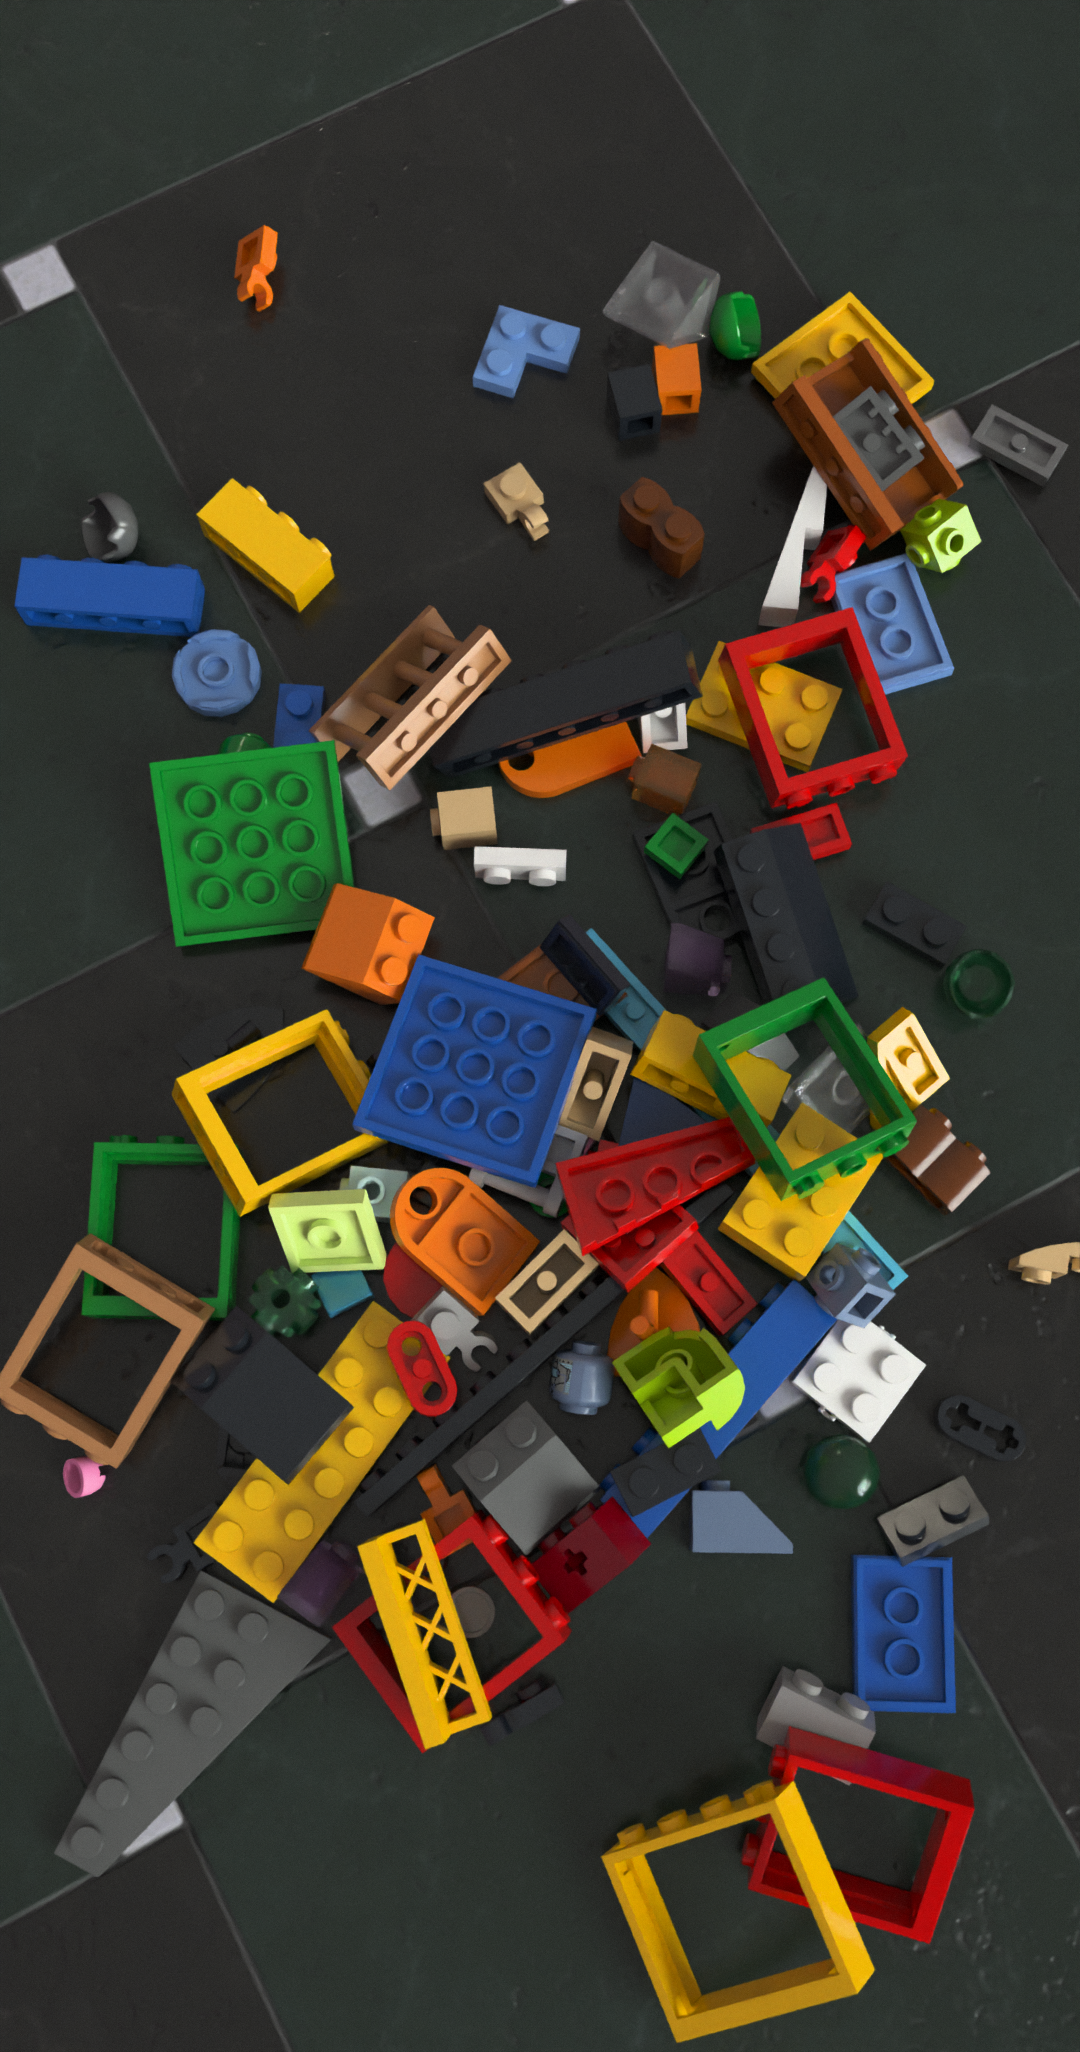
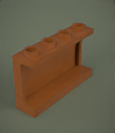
[772,338,963,550]

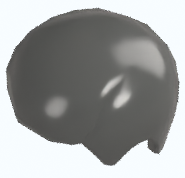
[81,492,139,563]

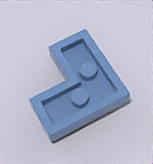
[473,305,580,398]

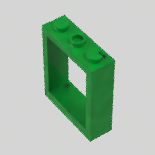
[693,977,917,1201]
[82,1135,244,1321]

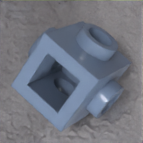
[805,1243,896,1328]

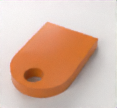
[498,722,642,798]
[390,1168,540,1316]

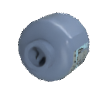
[549,1340,615,1415]

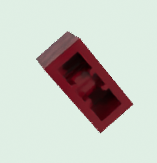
[532,1496,651,1614]

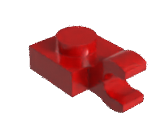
[800,525,866,603]

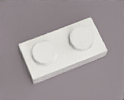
[474,846,566,886]

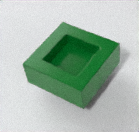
[644,813,709,879]

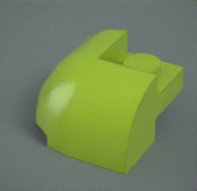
[612,1326,745,1448]

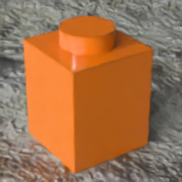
[652,342,702,415]

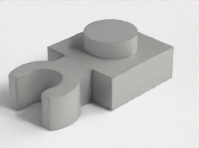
[411,1286,498,1372]

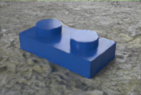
[273,684,326,748]

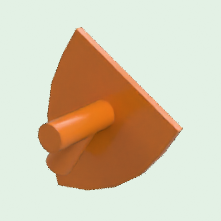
[607,1268,700,1377]

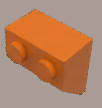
[301,883,435,1005]

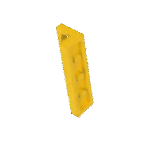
[357,1519,492,1750]

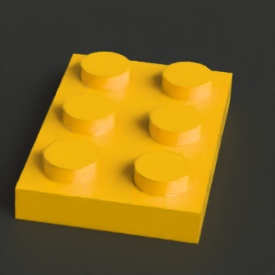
[686,641,843,772]

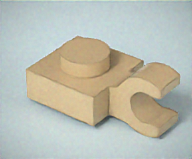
[484,462,549,541]

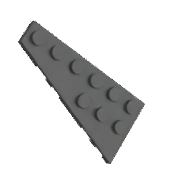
[54,1569,333,1878]

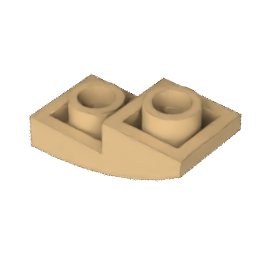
[1008,1242,1080,1284]

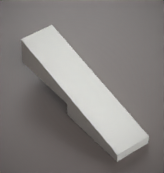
[758,465,827,627]

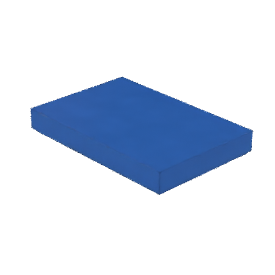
[851,1554,956,1713]

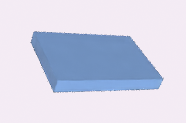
[831,553,954,695]

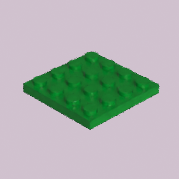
[149,740,355,947]

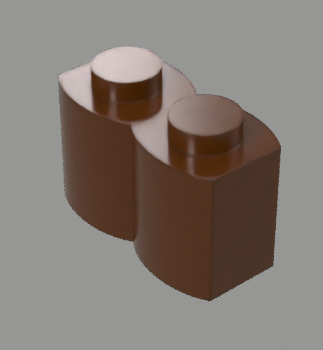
[618,477,705,579]
[880,1105,991,1216]

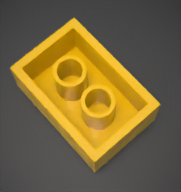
[718,1102,883,1283]

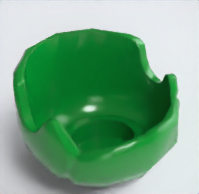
[709,291,761,360]

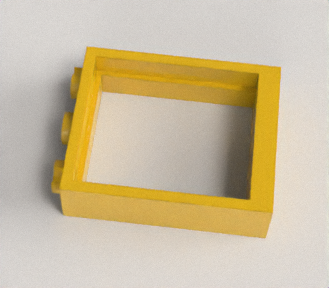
[171,1009,388,1217]

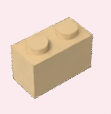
[495,1229,599,1336]

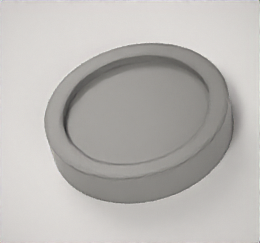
[451,1586,495,1638]

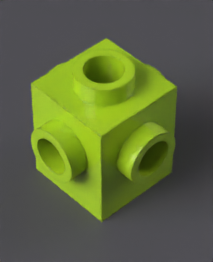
[900,499,981,573]

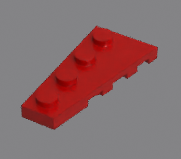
[555,1117,755,1256]

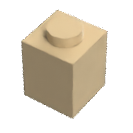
[430,787,498,850]

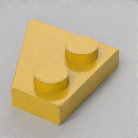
[867,1007,950,1130]

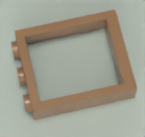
[0,1233,215,1469]

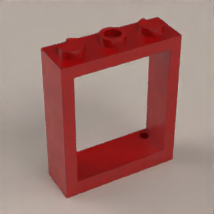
[718,607,908,809]
[332,1509,572,1754]
[741,1726,975,1944]

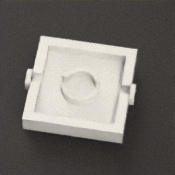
[789,1319,926,1443]

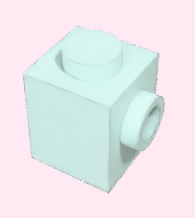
[339,1166,410,1223]

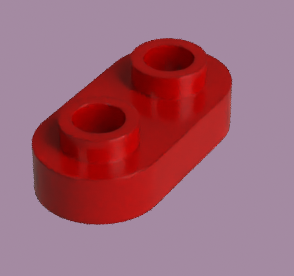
[387,1321,457,1417]

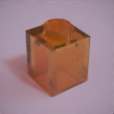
[628,743,702,816]

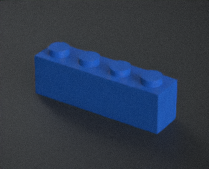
[14,555,205,637]

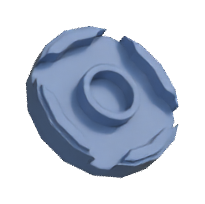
[172,629,262,717]

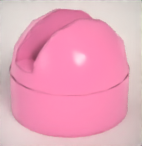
[63,1456,106,1498]

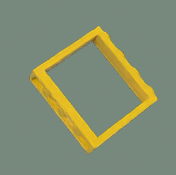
[601,1780,875,2043]

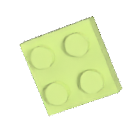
[268,1189,387,1273]

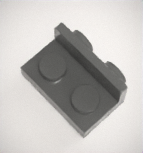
[833,386,925,492]

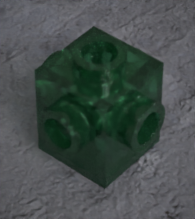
[248,1265,323,1338]

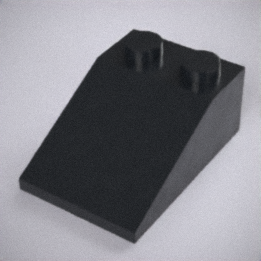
[170,1306,354,1485]

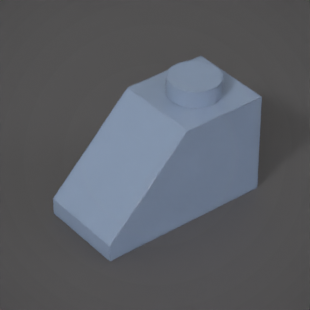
[689,1480,793,1554]

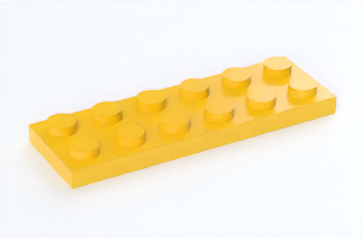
[194,1301,451,1603]

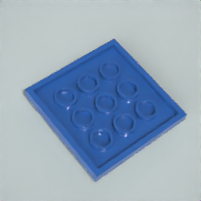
[352,954,597,1188]

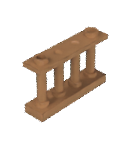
[308,605,512,790]

